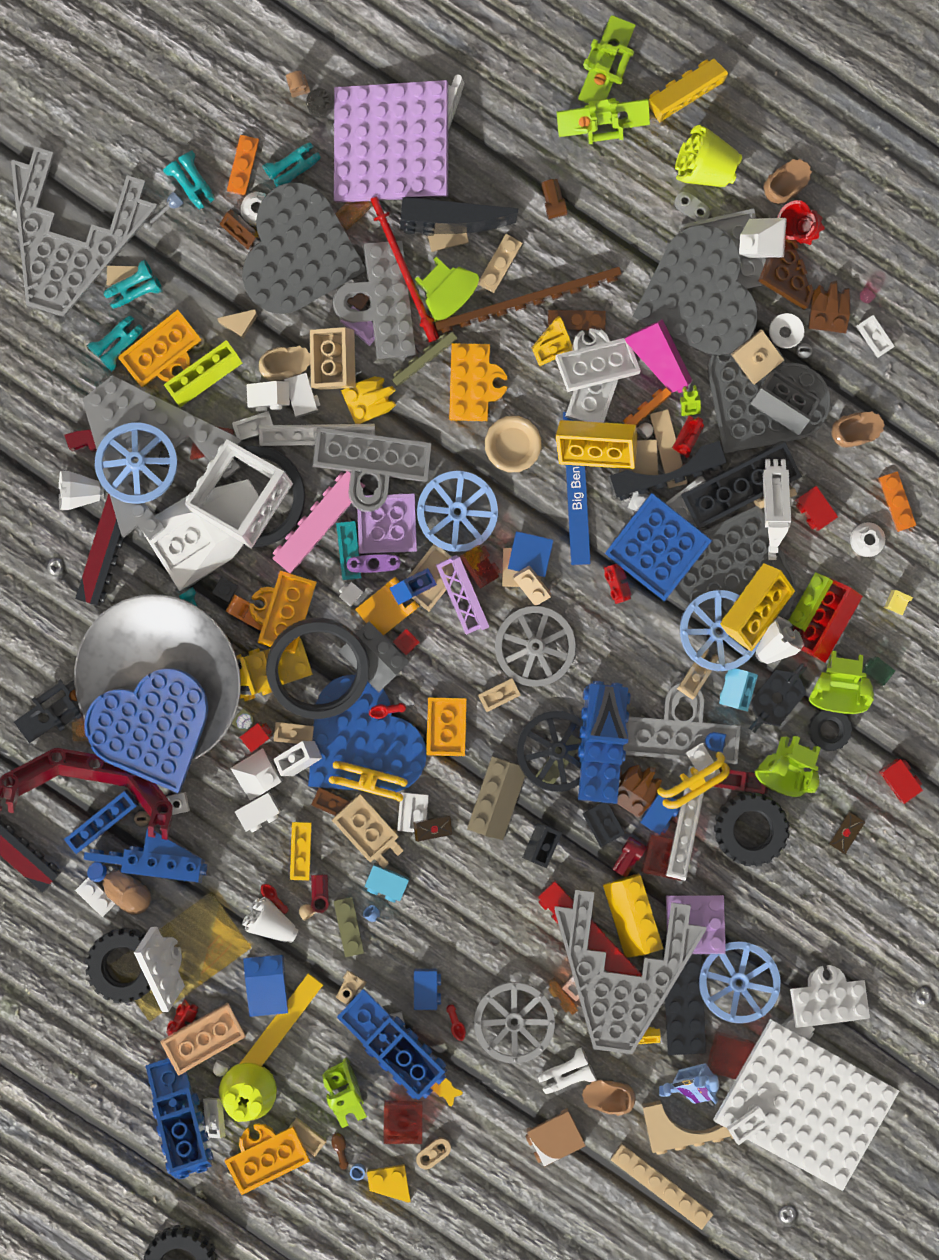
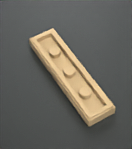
[649,410,687,489]

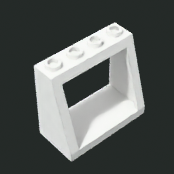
[185,440,293,548]

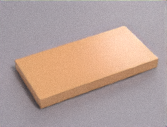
[160,1003,246,1076]

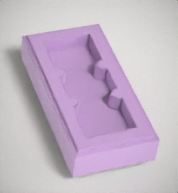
[340,306,375,346]

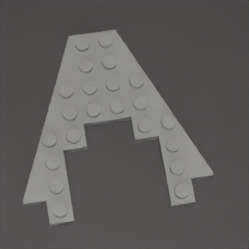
[11,147,158,317]
[82,375,242,541]
[554,889,706,1054]

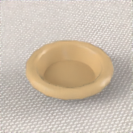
[485,416,542,472]

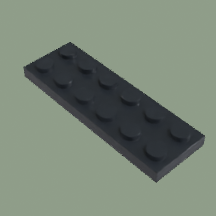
[662,939,706,1055]

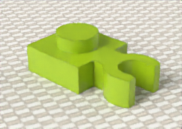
[680,385,701,416]

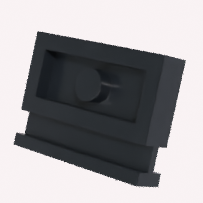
[582,802,625,847]

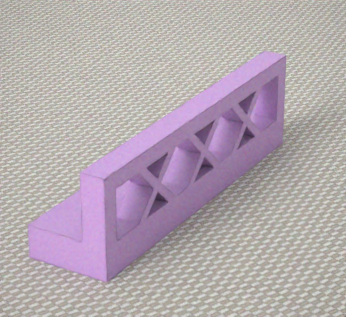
[436,555,489,635]

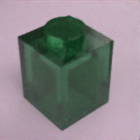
[863,657,896,686]

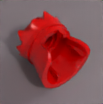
[777,200,825,245]

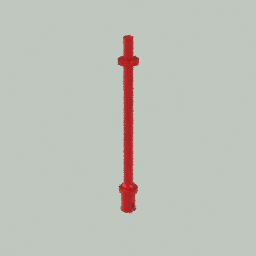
[370,196,440,342]

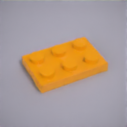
[427,697,466,756]

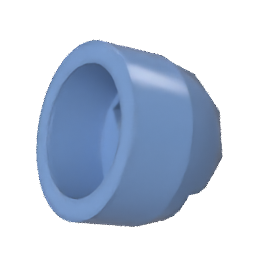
[363,905,380,922]
[350,1163,366,1180]

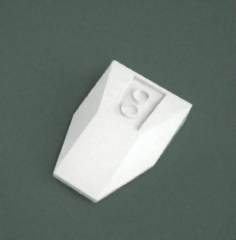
[143,479,259,591]

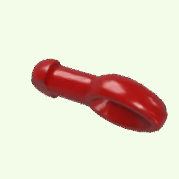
[369,703,406,719]
[260,884,289,914]
[446,1004,466,1041]

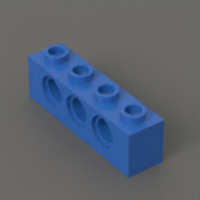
[64,790,139,854]

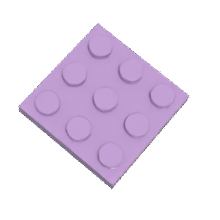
[357,494,417,554]
[666,895,726,954]

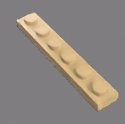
[610,1143,713,1230]

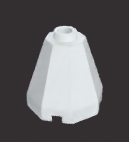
[59,471,104,510]
[755,617,804,664]

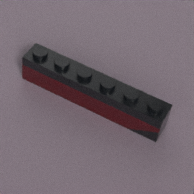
[75,493,124,606]
[0,816,61,893]

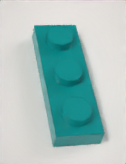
[336,521,362,580]

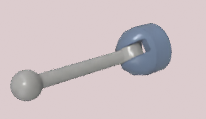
[144,191,184,229]

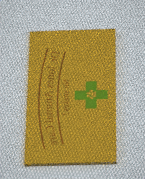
[109,892,252,1022]

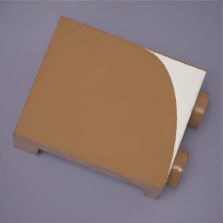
[525,1108,585,1167]

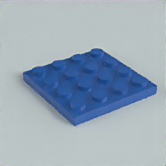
[605,493,713,601]

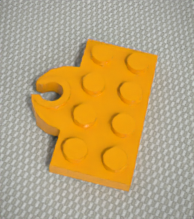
[118,310,202,388]
[449,343,508,422]
[249,571,317,654]
[224,1123,310,1195]

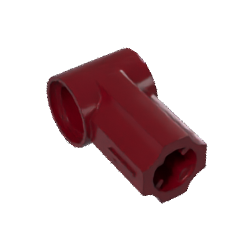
[612,836,647,877]
[311,874,329,913]

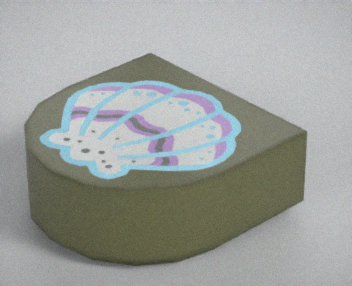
[232,708,254,731]

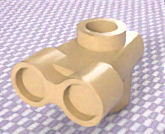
[336,970,367,1005]

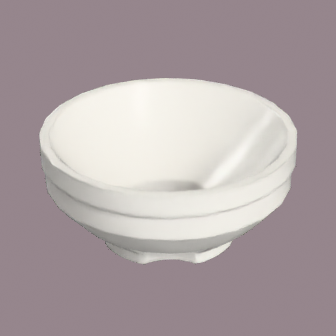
[241,192,267,227]
[769,313,804,349]
[850,522,885,557]

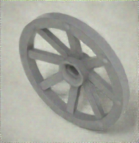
[495,606,575,687]
[474,982,555,1064]

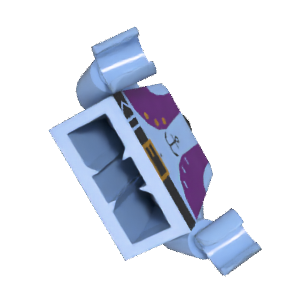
[659,1063,720,1107]

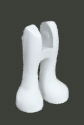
[538,1047,597,1094]

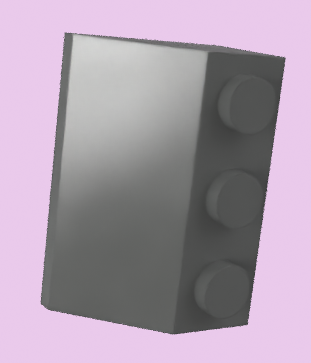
[751,369,821,435]
[338,621,409,693]

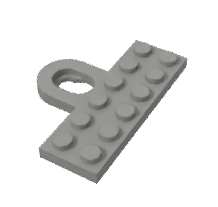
[333,241,416,359]
[312,427,431,512]
[623,683,741,764]

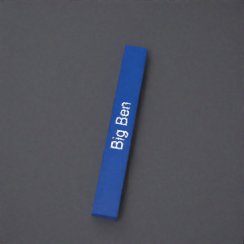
[563,412,590,565]

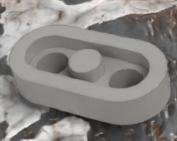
[674,192,710,222]

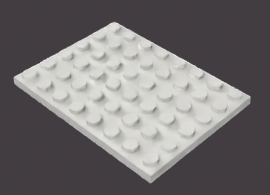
[713,1019,899,1191]

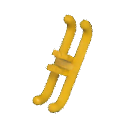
[657,752,730,809]
[329,761,408,801]

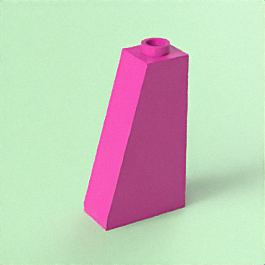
[624,319,692,393]

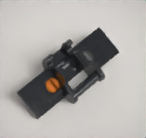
[14,679,83,744]

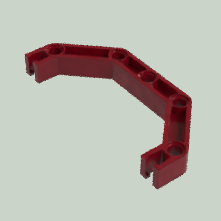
[0,748,173,840]

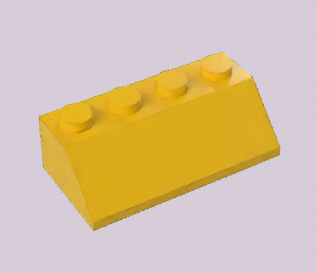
[648,59,728,123]
[556,420,637,469]
[720,563,795,651]
[602,873,663,958]

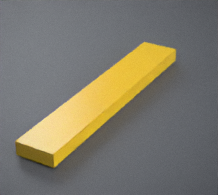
[240,973,323,1067]

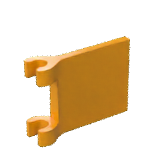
[355,577,420,636]

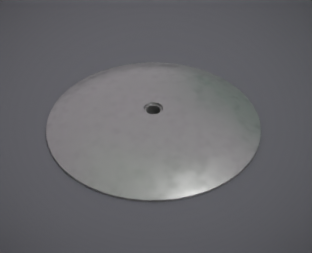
[74,594,241,761]

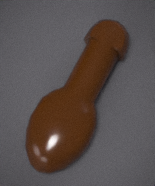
[331,1132,349,1170]

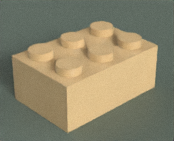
[310,327,356,390]

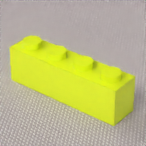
[164,340,243,407]

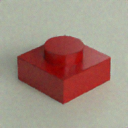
[393,629,419,655]

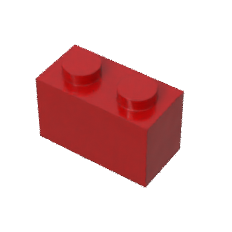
[795,486,838,531]
[239,722,273,752]
[879,758,923,804]

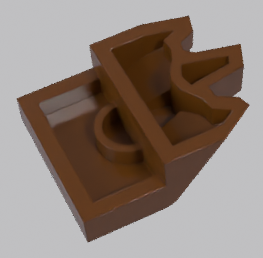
[808,280,851,334]
[617,764,662,818]

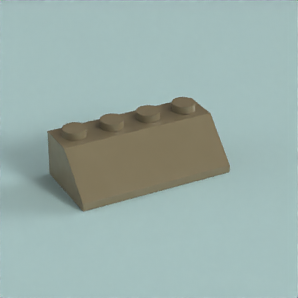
[467,756,525,840]

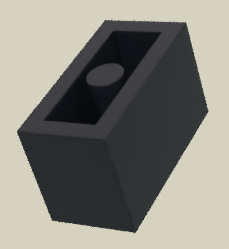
[522,823,562,868]

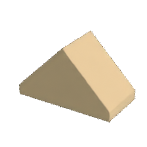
[218,310,258,338]

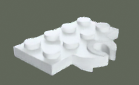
[555,329,641,392]
[134,927,185,1012]
[790,965,870,1028]

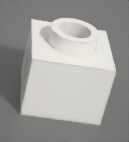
[339,582,364,607]
[166,792,190,815]

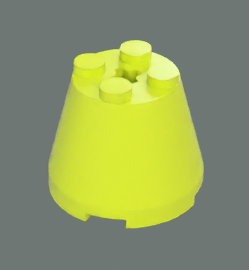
[675,125,742,187]
[219,1063,277,1122]

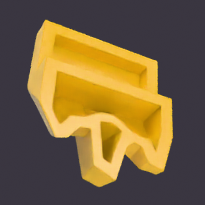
[341,376,396,424]

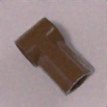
[541,179,567,220]

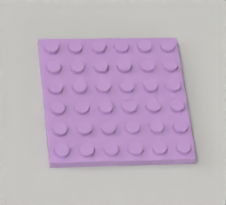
[334,80,448,203]

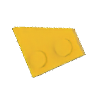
[531,316,573,366]
[367,1164,411,1203]

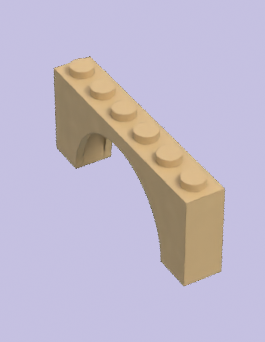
[642,1100,733,1154]

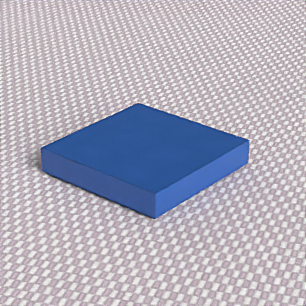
[508,531,553,577]

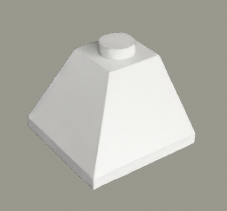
[739,218,787,258]
[230,748,283,801]

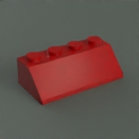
[793,575,863,663]

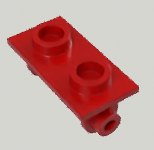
[672,415,705,458]
[604,564,632,604]
[166,999,198,1036]

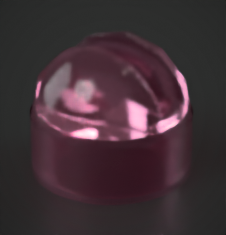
[860,287,876,303]

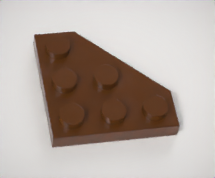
[758,238,814,309]

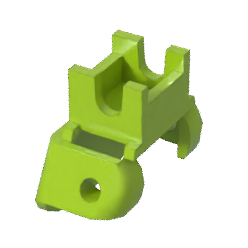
[415,257,479,322]
[809,651,874,714]
[755,736,820,797]
[323,1057,367,1128]

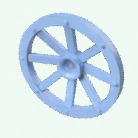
[95,423,177,504]
[417,471,498,552]
[680,590,759,671]
[699,942,780,1023]

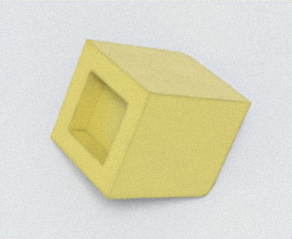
[884,590,913,615]

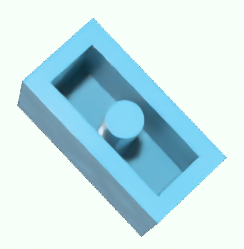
[719,668,758,712]
[365,864,409,903]

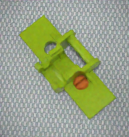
[578,15,636,104]
[556,98,650,144]

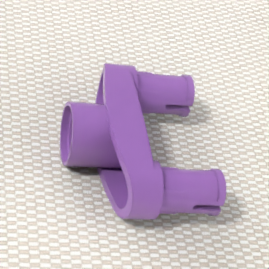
[347,554,401,573]

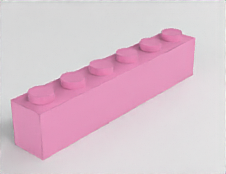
[272,471,365,574]

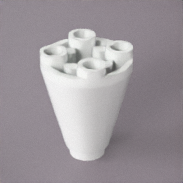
[242,897,298,943]

